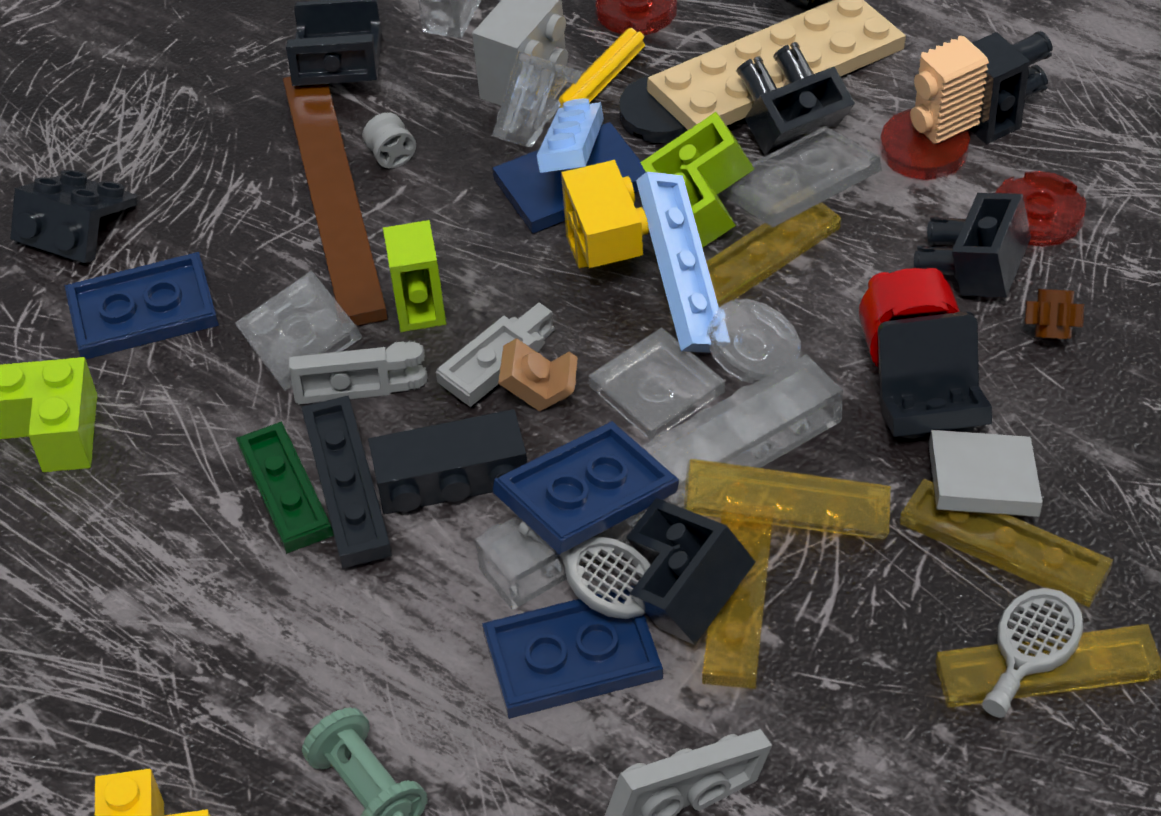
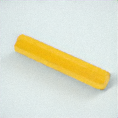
[559,28,645,108]

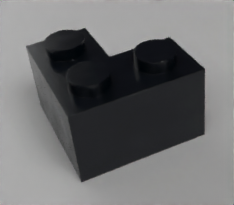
[626,498,756,645]

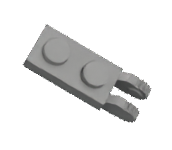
[289,341,428,405]

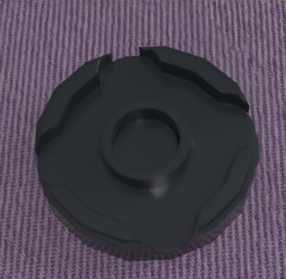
[619,74,688,143]

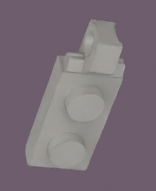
[435,303,555,407]

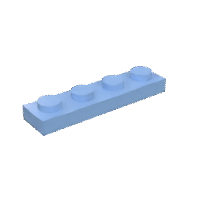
[537,98,604,173]
[636,172,729,353]

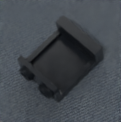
[286,0,382,86]

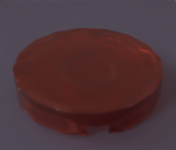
[595,0,677,35]
[880,109,970,180]
[996,171,1086,247]

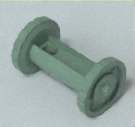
[302,707,428,816]

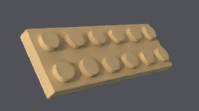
[647,0,906,130]

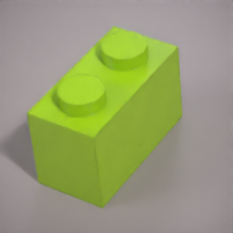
[383,220,447,332]

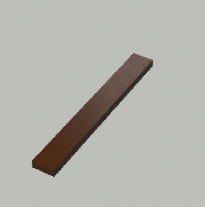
[283,76,388,329]

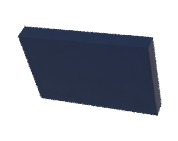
[493,122,646,233]
[64,252,219,359]
[493,421,679,554]
[482,585,663,719]

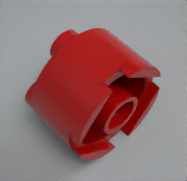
[859,268,960,367]

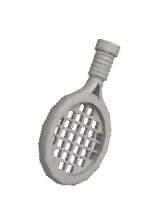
[518,521,651,619]
[982,588,1083,718]

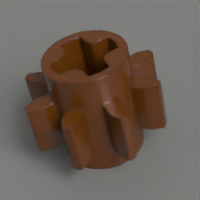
[1025,289,1085,339]

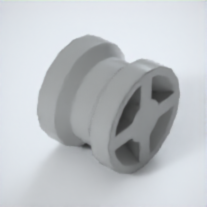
[362,112,416,168]

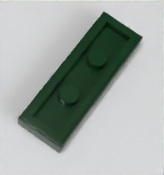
[236,421,333,554]

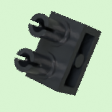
[969,31,1053,145]
[736,42,855,156]
[914,193,1031,298]

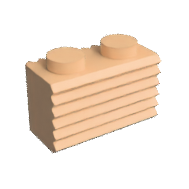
[910,36,989,144]

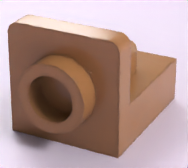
[498,338,578,411]

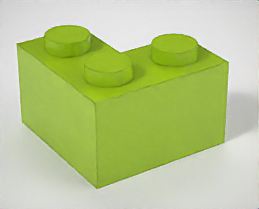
[640,112,755,248]
[0,357,97,472]

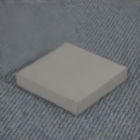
[928,430,1043,517]

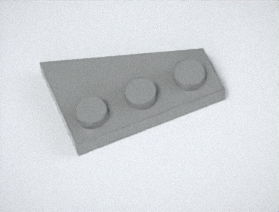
[605,729,772,816]

